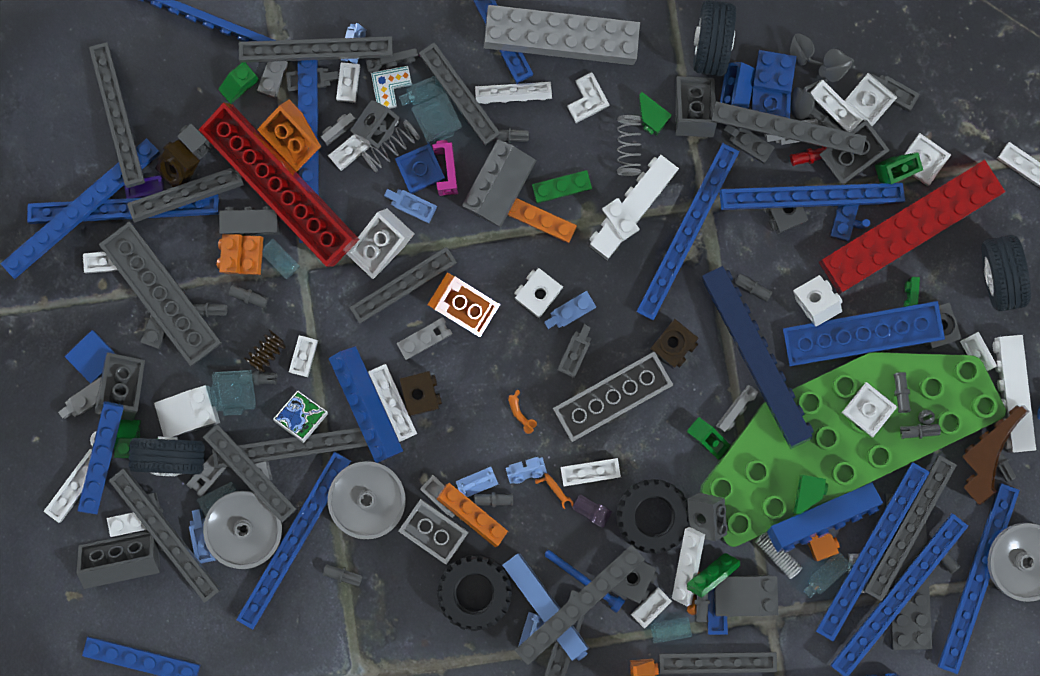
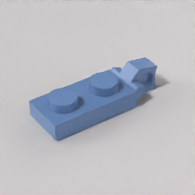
[384,189,437,224]
[544,291,596,329]
[189,509,217,563]

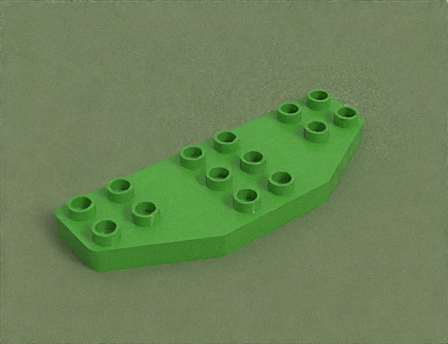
[700,352,1006,547]

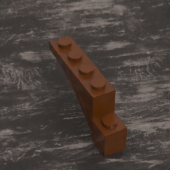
[962,405,1030,505]

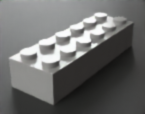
[553,352,673,443]

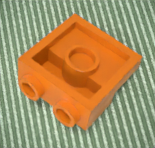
[217,234,264,275]

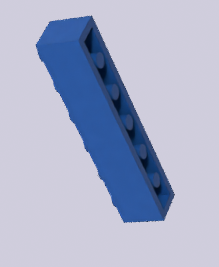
[328,346,403,463]
[767,483,883,553]

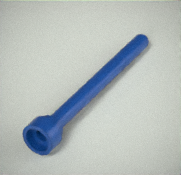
[545,550,625,613]

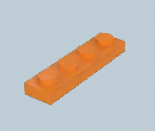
[507,198,577,243]
[437,483,508,547]

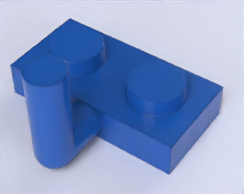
[830,205,870,242]

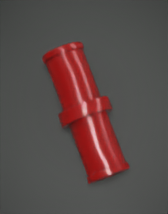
[790,147,827,166]

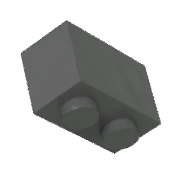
[177,124,213,159]

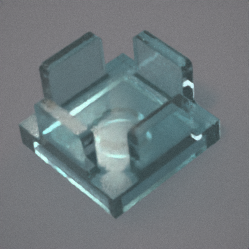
[411,93,462,144]
[210,370,256,416]

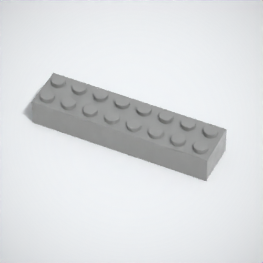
[484,5,640,65]

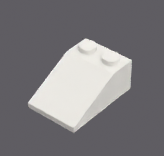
[346,209,414,279]
[154,385,220,437]

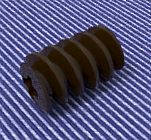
[244,329,286,372]

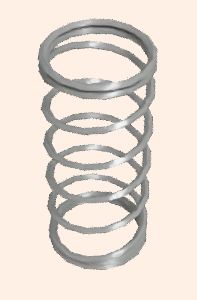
[617,115,642,176]
[361,119,420,173]

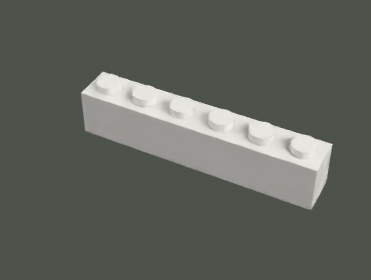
[589,155,679,260]
[993,335,1036,453]

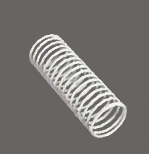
[755,532,802,579]

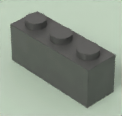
[219,206,280,236]

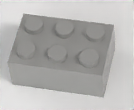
[398,499,469,565]

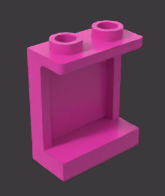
[432,140,458,196]

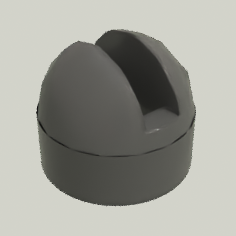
[918,409,935,425]

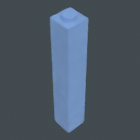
[503,553,589,661]

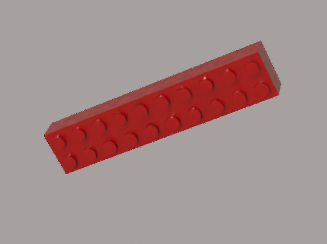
[199,102,360,267]
[819,160,1005,294]

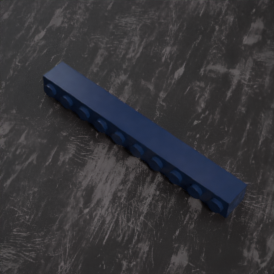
[702,266,814,449]

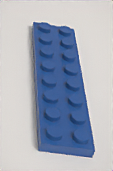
[783,301,945,367]

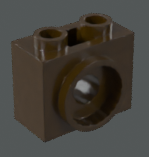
[155,139,200,187]
[650,319,698,369]
[400,371,442,417]

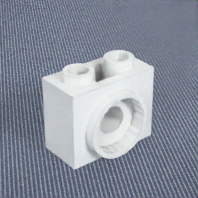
[514,268,563,318]
[793,275,842,327]

